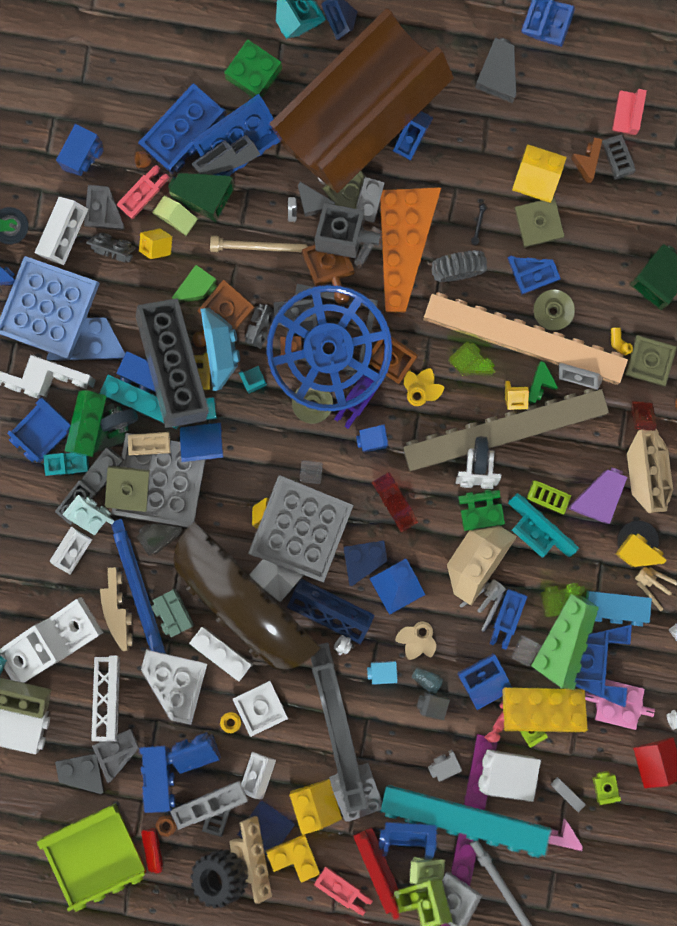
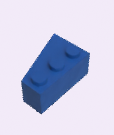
[139,746,175,813]

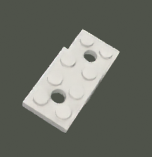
[0,356,96,399]
[0,597,103,683]

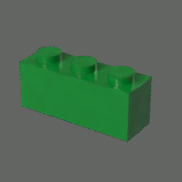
[65,391,106,456]

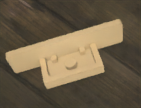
[229,816,272,903]

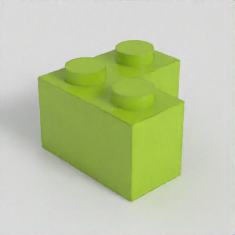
[394,879,452,926]

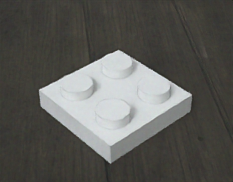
[233,681,288,737]

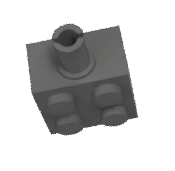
[315,203,382,258]

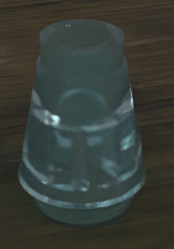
[411,667,444,694]

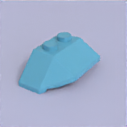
[200,308,240,391]

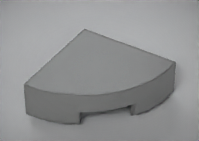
[288,197,297,222]

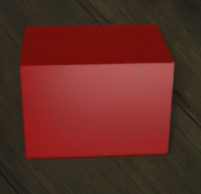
[633,737,677,789]

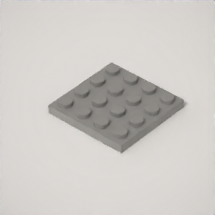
[111,433,206,527]
[248,476,353,582]

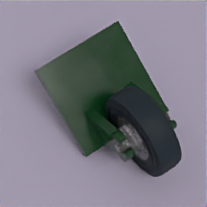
[93,403,138,453]

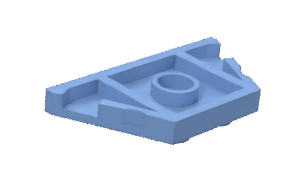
[47,317,125,361]

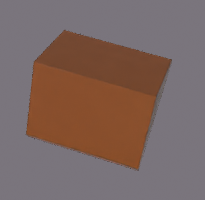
[369,336,418,384]

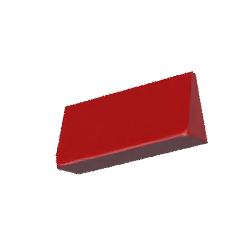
[141,828,164,873]

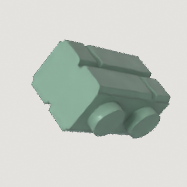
[151,589,195,637]

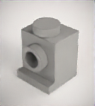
[428,750,462,782]

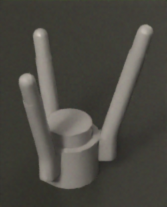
[460,579,506,632]

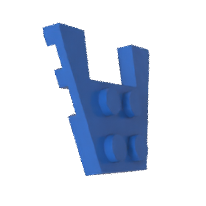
[575,625,632,707]

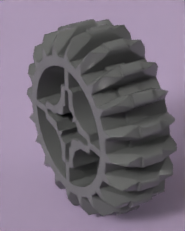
[432,250,487,282]

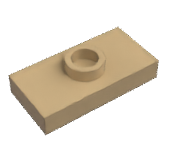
[128,432,171,456]

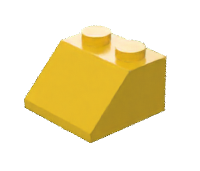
[512,144,567,203]
[290,779,342,835]

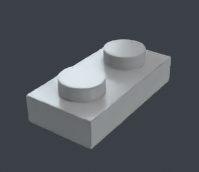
[356,177,384,223]

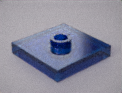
[237,799,295,856]

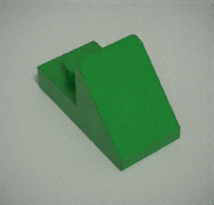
[528,361,558,405]

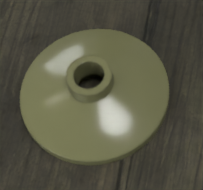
[533,290,575,331]
[292,383,333,424]

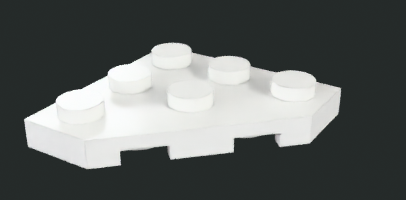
[141,649,207,725]

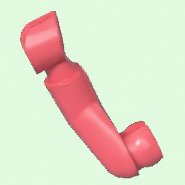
[484,701,504,743]

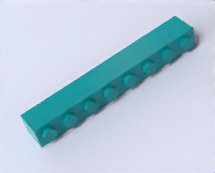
[380,785,551,858]

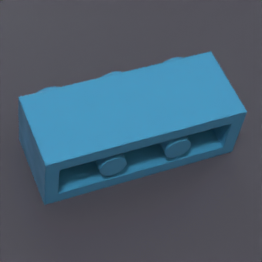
[586,591,652,626]

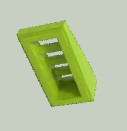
[526,480,571,515]

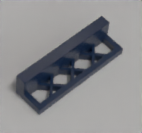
[287,579,375,644]

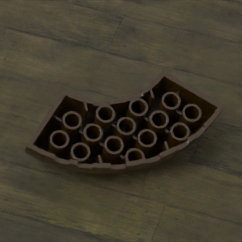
[174,522,321,669]

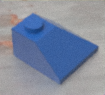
[369,559,425,615]

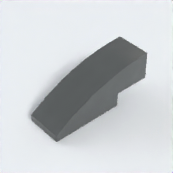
[192,135,260,175]

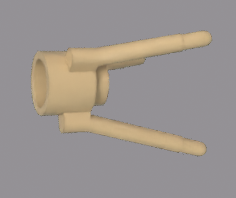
[635,566,677,611]

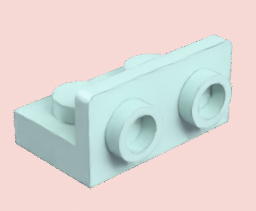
[63,495,115,535]

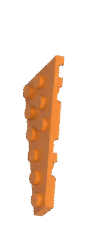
[380,188,441,313]

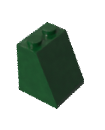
[168,173,235,222]
[629,244,677,310]

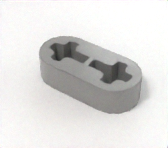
[550,777,585,812]

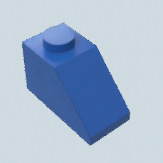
[393,111,433,160]
[356,425,388,452]

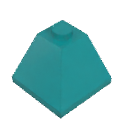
[276,0,326,39]

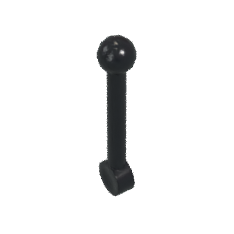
[471,204,487,245]

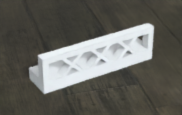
[92,656,120,741]

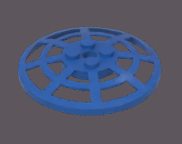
[267,285,392,411]

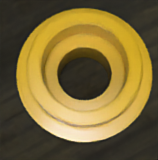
[220,712,241,733]

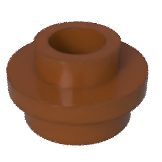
[156,815,177,837]

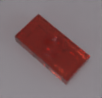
[631,401,657,431]

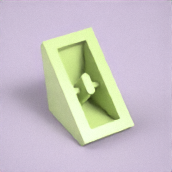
[153,196,198,236]

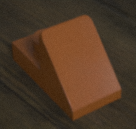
[571,137,602,183]

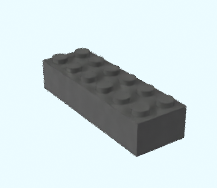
[135,298,209,428]

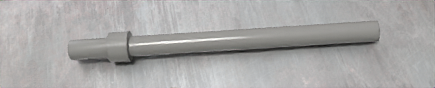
[470,840,532,926]

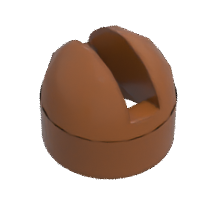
[135,151,152,168]

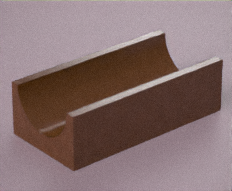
[269,8,454,194]

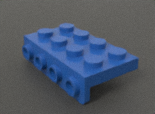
[138,83,227,174]
[191,94,280,176]

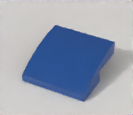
[521,0,575,47]
[180,423,223,462]

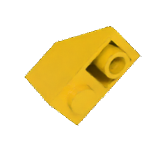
[615,534,666,567]

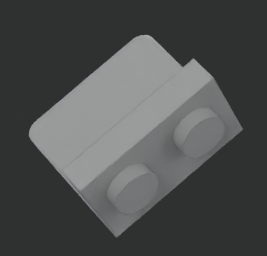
[329,763,383,822]

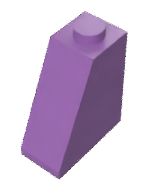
[568,468,627,524]

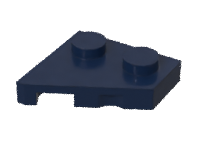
[343,541,387,586]

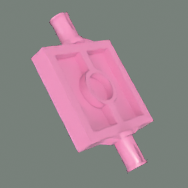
[585,679,655,730]

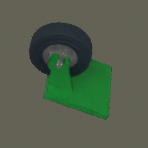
[0,207,28,244]

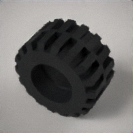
[190,850,248,908]

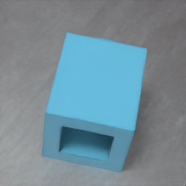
[367,661,397,684]

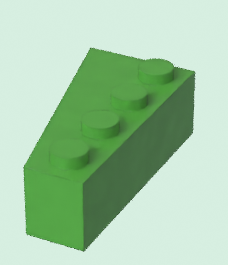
[531,594,599,690]

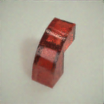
[372,472,418,532]

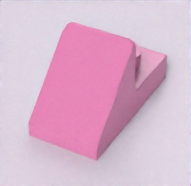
[548,819,582,851]

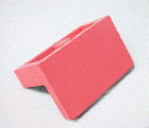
[612,89,647,135]

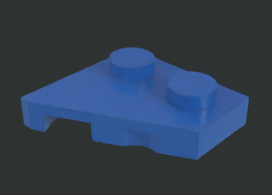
[507,256,561,295]

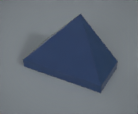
[321,0,358,41]

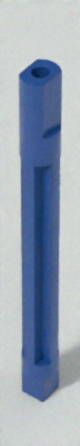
[111,519,166,654]

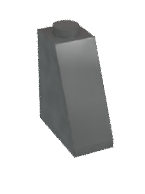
[475,38,516,103]

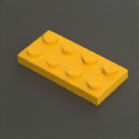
[502,688,588,732]

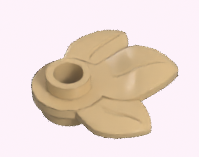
[395,621,436,660]

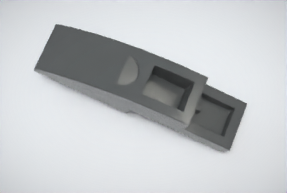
[55,447,124,525]

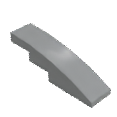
[170,781,248,830]

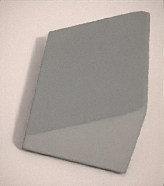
[559,363,603,390]

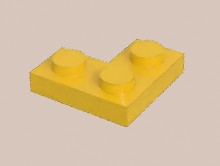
[266,835,320,882]

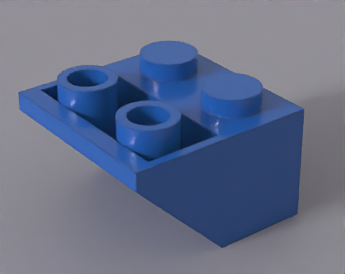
[457,654,512,710]

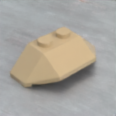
[627,429,673,513]
[447,525,517,606]

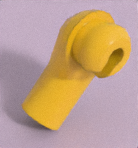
[611,328,633,355]

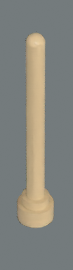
[210,235,308,252]

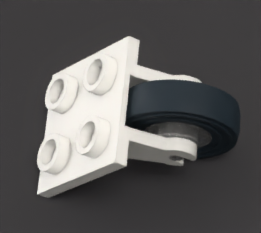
[456,436,501,489]

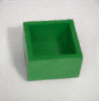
[224,39,282,98]

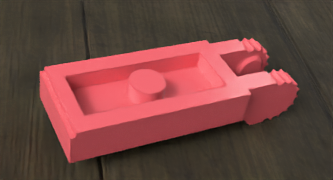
[117,165,170,220]
[314,866,373,916]

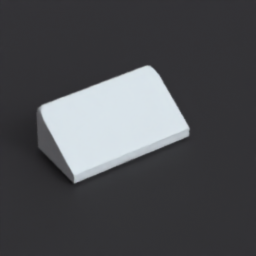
[50,527,92,575]
[241,752,276,799]

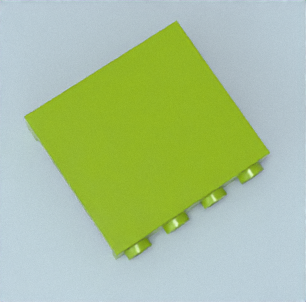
[37,803,147,912]

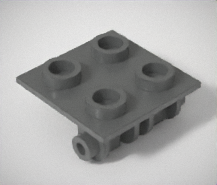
[86,233,136,263]

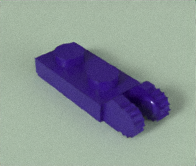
[334,375,382,429]

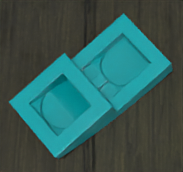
[43,453,89,476]

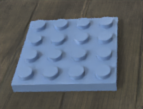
[0,256,100,360]

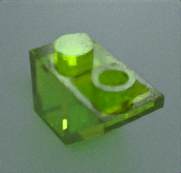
[448,342,495,376]
[541,583,585,617]

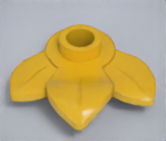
[404,368,444,406]

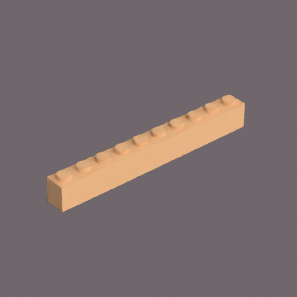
[423,292,628,385]

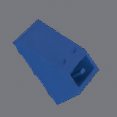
[168,732,221,774]

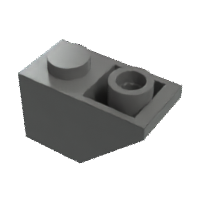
[417,692,450,720]

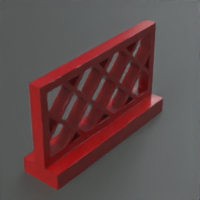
[353,827,400,920]

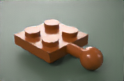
[301,245,354,304]
[192,280,255,348]

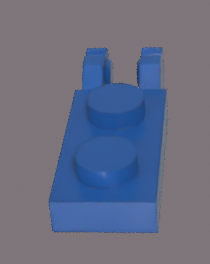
[489,589,527,650]

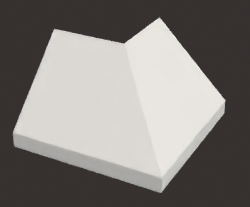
[250,559,303,602]

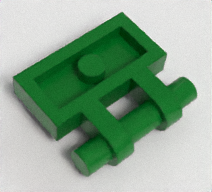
[458,489,505,531]

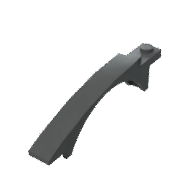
[311,643,368,813]

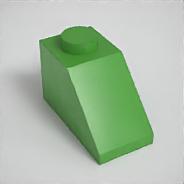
[172,265,218,303]

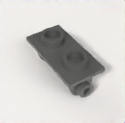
[244,304,275,349]

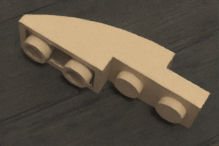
[100,567,133,651]

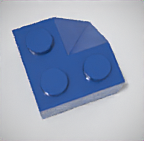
[56,124,104,176]

